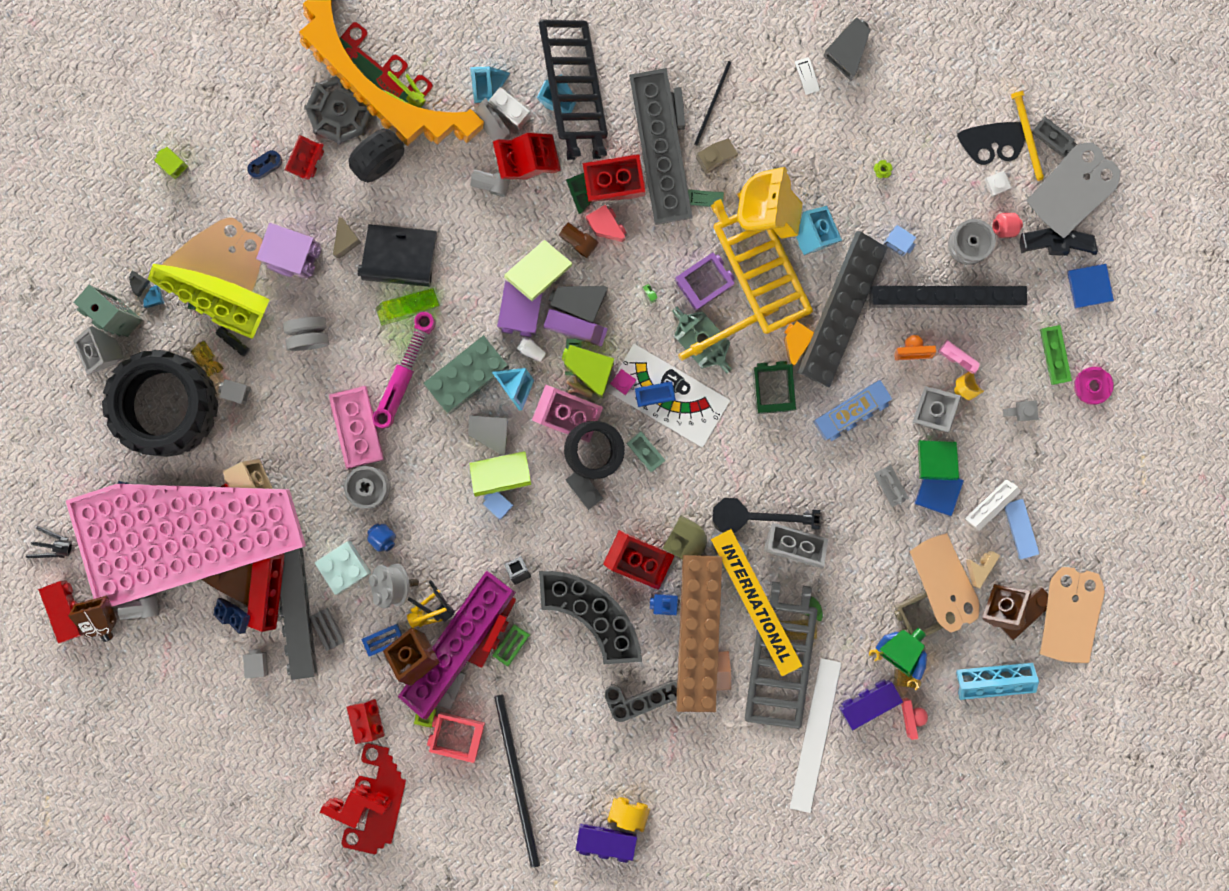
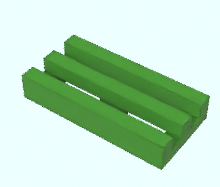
[492,624,530,667]

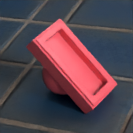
[901,698,928,740]

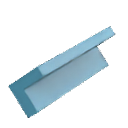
[956,663,1039,700]

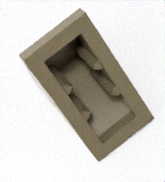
[333,217,361,258]

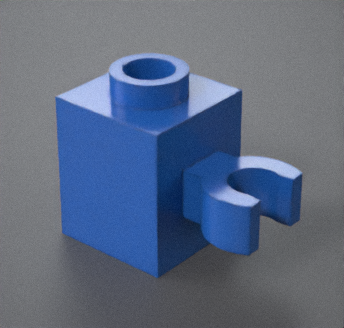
[650,594,678,615]

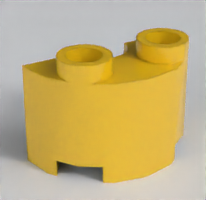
[607,797,650,832]

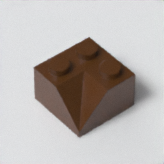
[383,627,440,686]

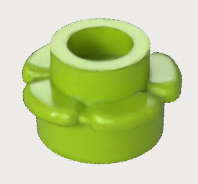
[874,160,893,179]

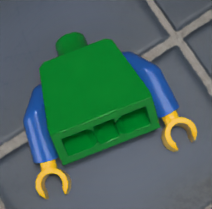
[869,628,927,690]

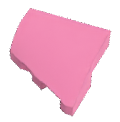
[938,340,980,374]

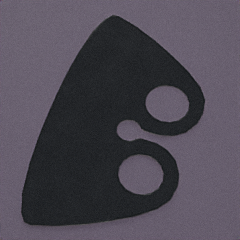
[957,122,1026,165]

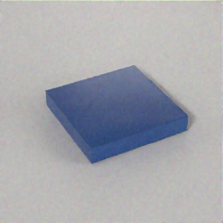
[1067,264,1114,309]
[914,479,964,516]

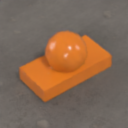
[894,335,936,361]

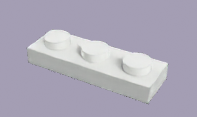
[965,479,1021,531]

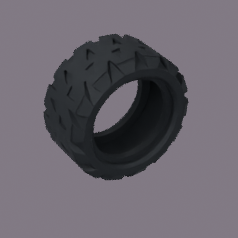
[102,350,218,457]

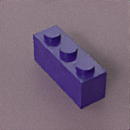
[839,679,903,731]
[575,824,637,863]

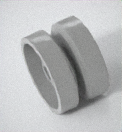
[948,219,996,265]
[283,317,329,351]
[344,466,390,508]

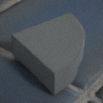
[129,270,150,297]

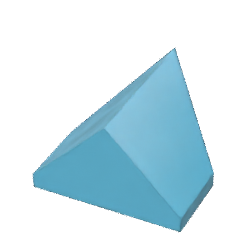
[470,66,510,103]
[537,74,576,113]
[492,368,534,410]

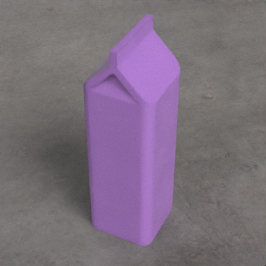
[544,309,608,347]

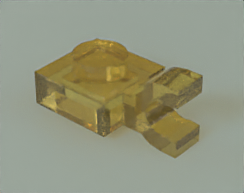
[191,341,224,376]

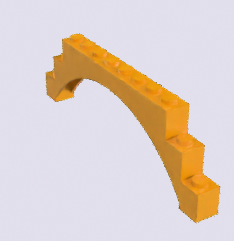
[299,0,484,146]

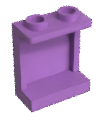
[497,281,543,337]

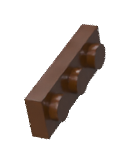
[1001,587,1048,641]

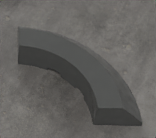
[539,571,642,664]

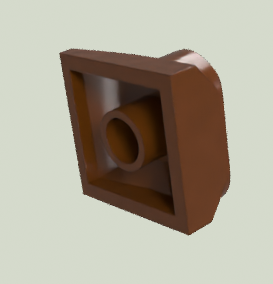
[982,584,1031,630]

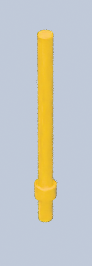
[678,308,779,361]

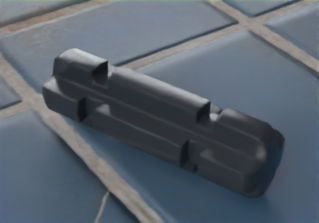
[216,326,250,356]

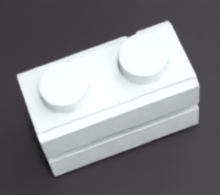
[489,87,531,130]

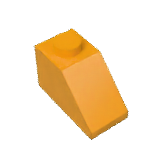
[784,321,814,366]

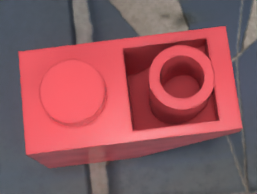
[586,205,626,242]

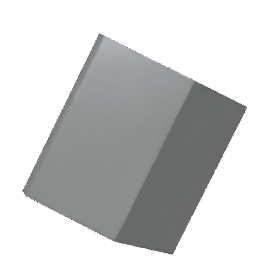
[913,386,962,433]

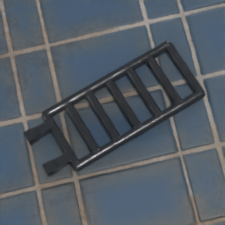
[539,19,608,160]

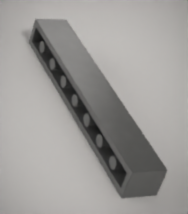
[280,523,318,680]

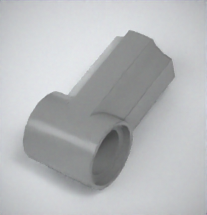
[470,169,510,197]
[117,596,159,620]

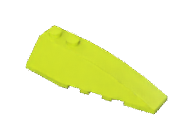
[148,264,270,339]

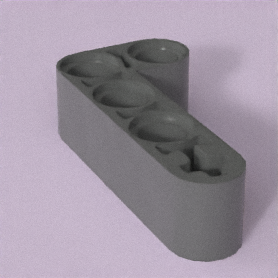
[605,680,677,722]

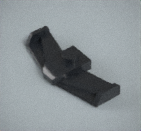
[1019,228,1098,256]

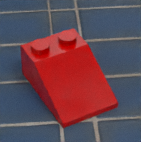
[582,154,645,202]
[603,530,675,590]

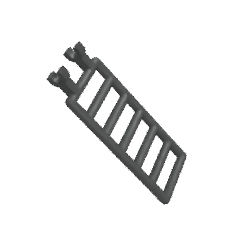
[745,581,818,729]

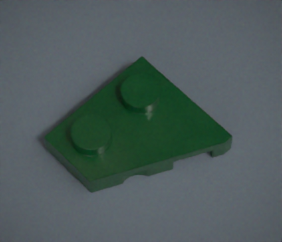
[566,173,592,214]

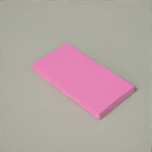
[329,386,384,469]

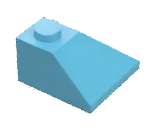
[796,206,842,255]

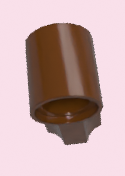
[559,222,599,259]

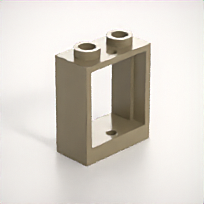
[894,591,955,637]

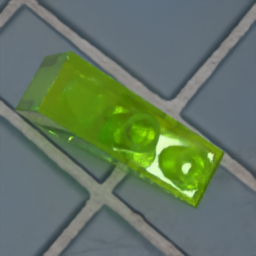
[375,288,440,326]

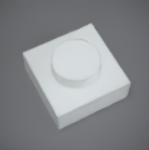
[985,171,1011,197]

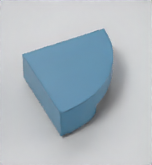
[143,285,164,308]

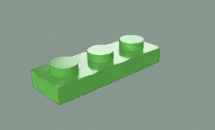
[1040,325,1072,385]

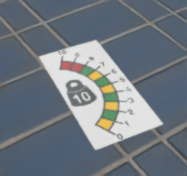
[606,344,730,448]

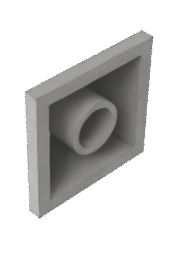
[73,326,124,375]

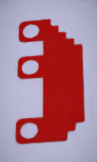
[341,743,406,855]

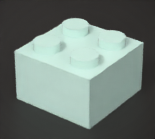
[314,541,371,595]

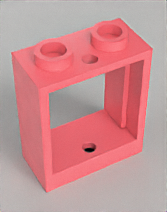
[427,712,485,763]

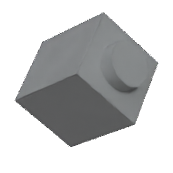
[218,379,251,405]
[243,649,268,679]

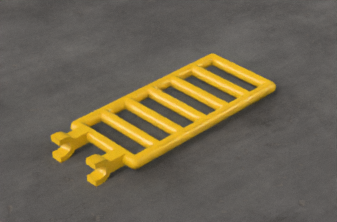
[711,190,813,334]

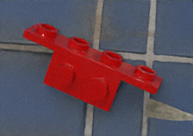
[468,597,516,668]

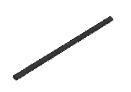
[694,61,732,146]

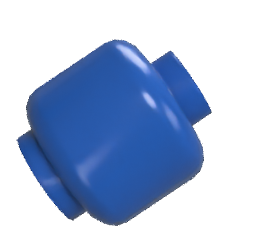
[367,523,396,552]

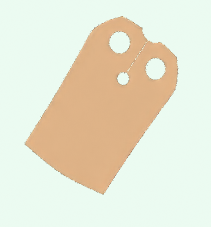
[909,533,979,633]
[1040,567,1105,663]

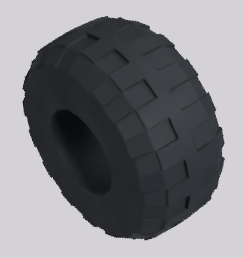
[348,128,405,183]

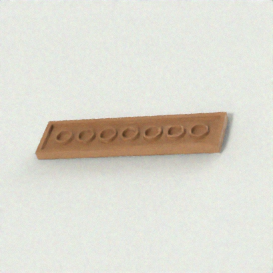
[676,555,722,712]

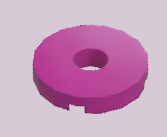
[1074,367,1114,405]

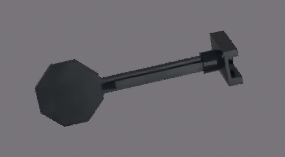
[712,498,822,533]

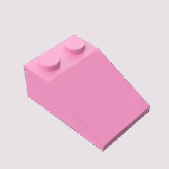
[532,385,603,442]

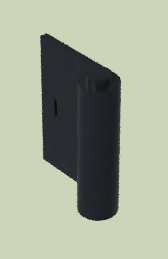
[358,224,437,287]

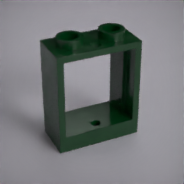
[752,361,796,414]

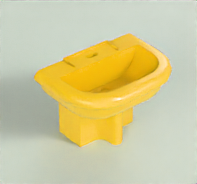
[737,167,803,239]

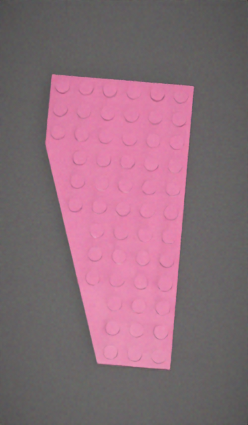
[66,484,306,607]

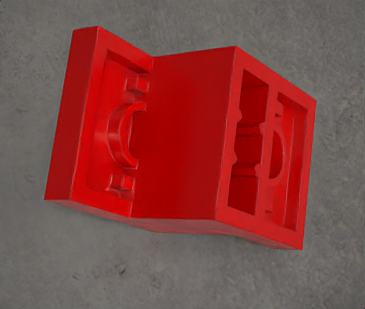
[493,132,561,180]
[319,784,392,828]

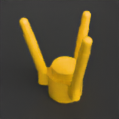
[407,590,447,628]

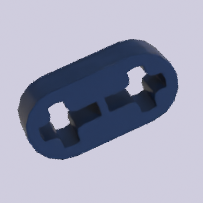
[247,150,282,179]

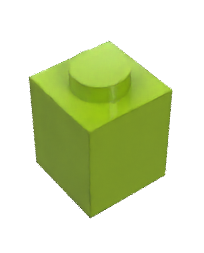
[154,147,188,180]

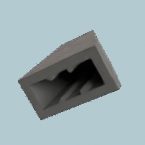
[823,17,870,81]
[549,286,608,323]

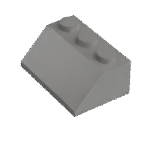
[764,523,828,568]

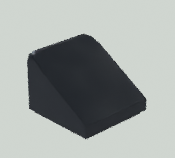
[504,556,531,585]

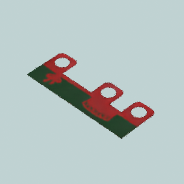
[339,22,433,103]

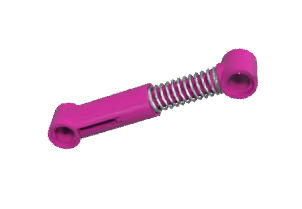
[372,312,436,429]

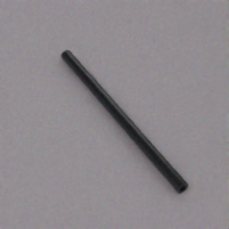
[494,694,540,868]

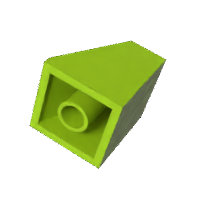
[562,345,614,398]

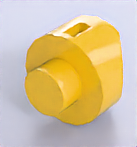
[954,371,984,400]

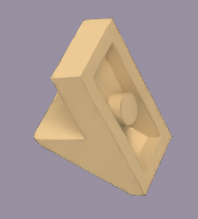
[966,551,1000,588]

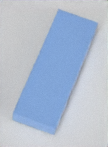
[1004,499,1039,559]

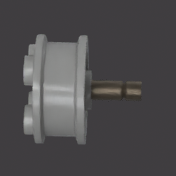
[369,563,419,608]

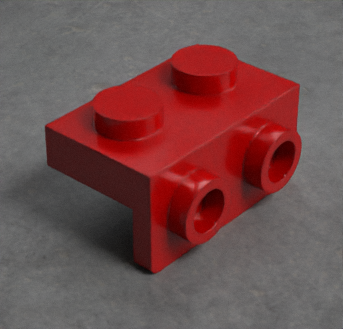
[284,135,324,180]
[346,699,385,744]

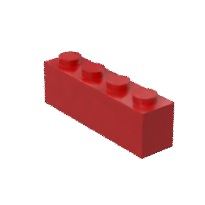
[247,554,285,632]

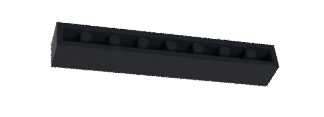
[869,286,1027,308]

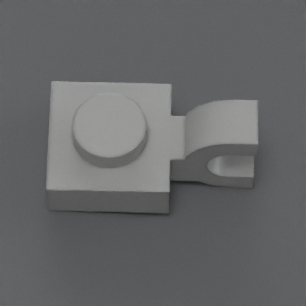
[1003,401,1039,421]

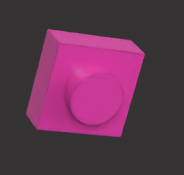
[610,369,637,395]

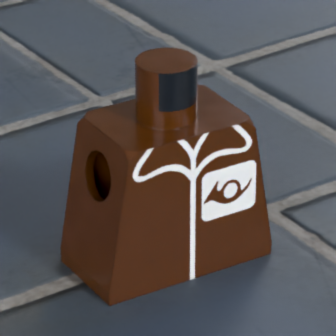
[68,596,117,642]

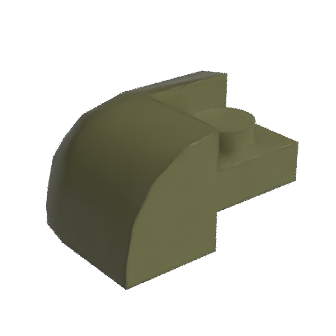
[663,515,707,560]

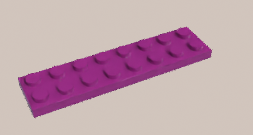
[398,570,516,720]

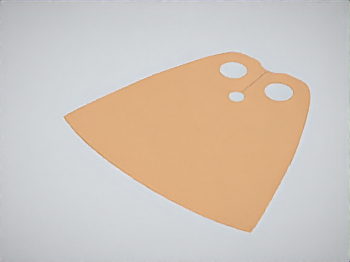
[162,217,263,291]

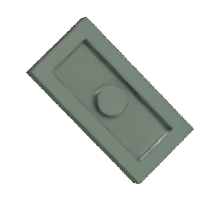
[626,431,666,472]

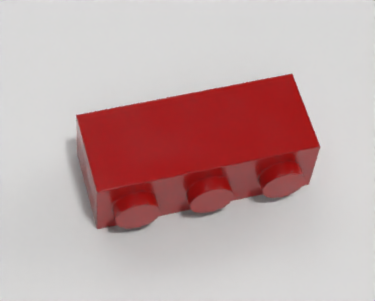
[38,580,84,644]

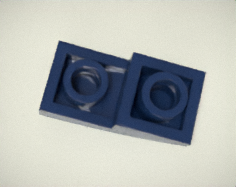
[213,598,250,634]

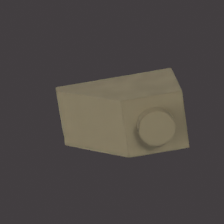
[696,138,738,174]

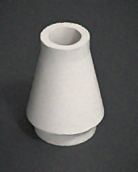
[516,336,546,362]

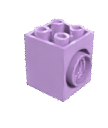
[256,223,321,280]

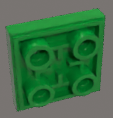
[917,440,959,480]

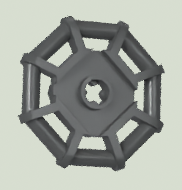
[304,76,372,144]

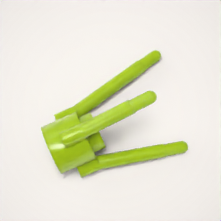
[384,71,426,108]

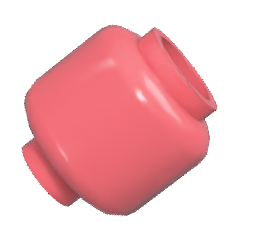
[992,213,1023,238]

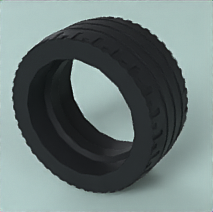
[564,421,625,479]

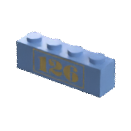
[813,380,892,441]

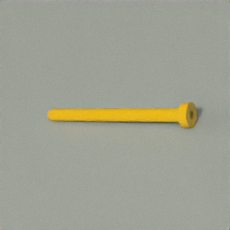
[1011,91,1044,181]

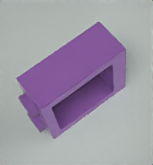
[674,252,735,311]

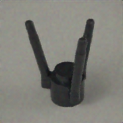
[26,526,72,558]
[408,580,455,622]

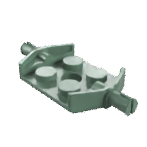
[671,306,733,374]

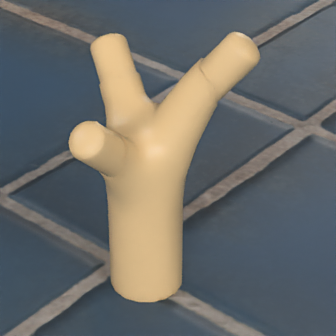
[566,376,593,398]

